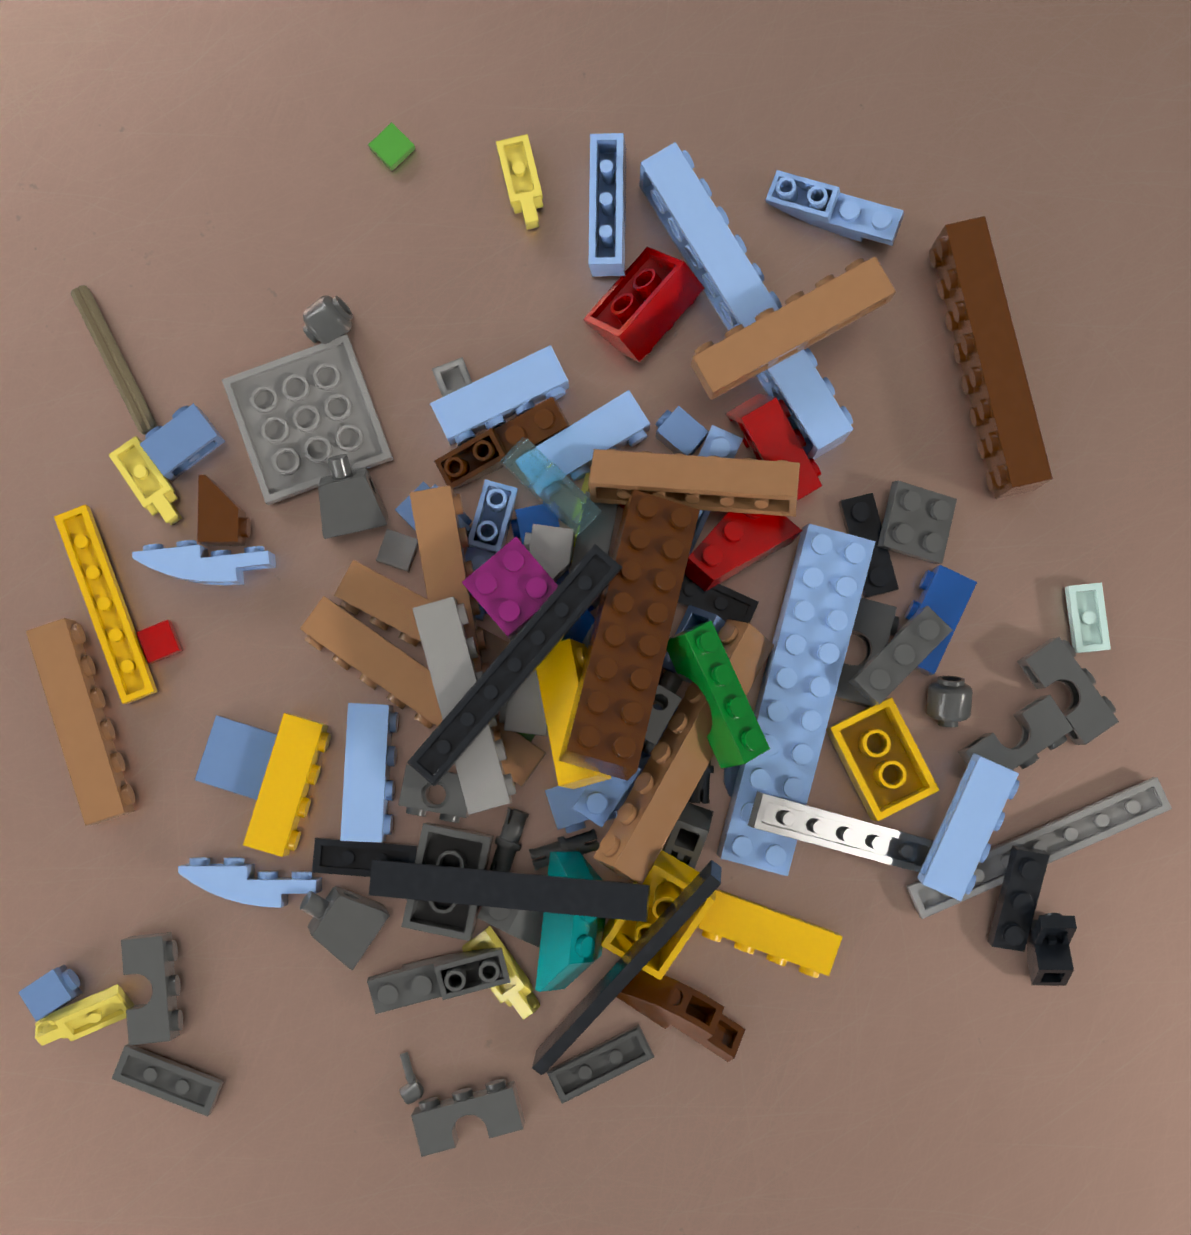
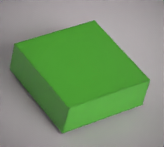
[368,122,415,171]

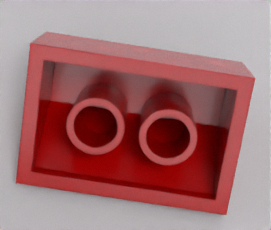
[583,246,705,362]

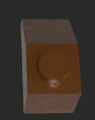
[197,475,251,546]

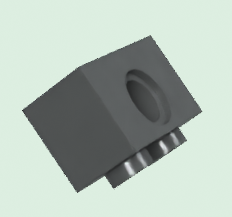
[398,764,469,823]

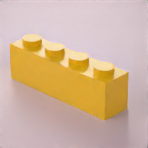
[536,638,611,789]
[243,713,331,857]
[697,889,843,978]

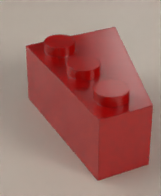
[725,394,822,501]
[685,512,803,591]

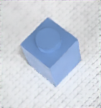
[655,406,709,456]
[18,965,83,1022]

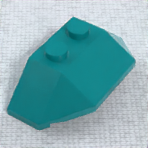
[535,851,606,992]

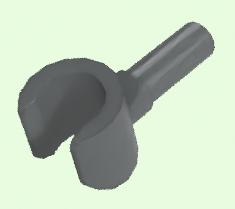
[399,1052,424,1105]

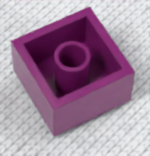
[462,537,558,639]

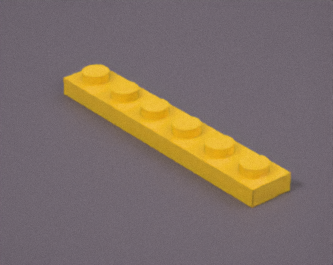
[54,504,158,704]

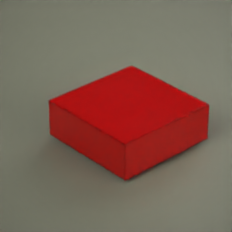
[136,619,183,664]

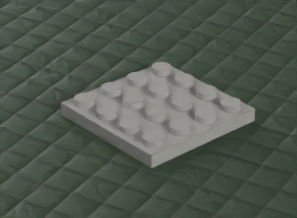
[222,334,394,505]

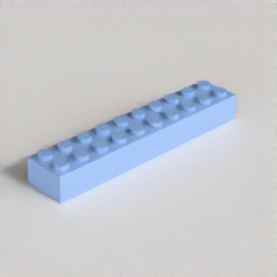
[639,142,853,460]
[716,523,876,876]

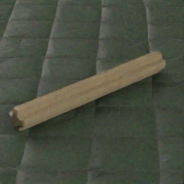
[71,285,157,435]

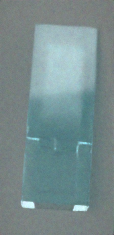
[499,437,601,536]

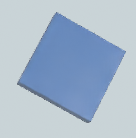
[195,715,277,800]

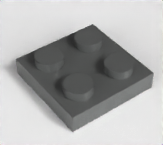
[877,481,957,564]

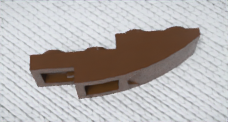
[434,397,570,490]
[616,970,746,1062]

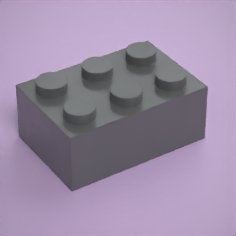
[401,822,494,941]

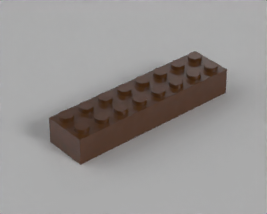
[929,216,1053,499]
[559,489,700,781]

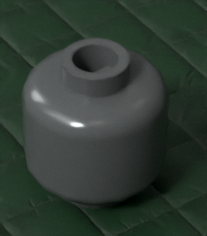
[303,295,353,344]
[927,676,973,727]

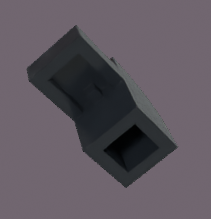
[1027,913,1077,986]

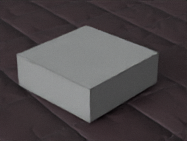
[432,357,472,397]
[376,529,418,572]

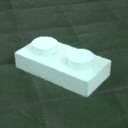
[1065,582,1111,654]

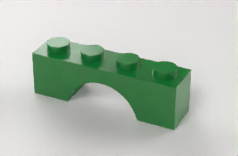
[666,621,770,769]

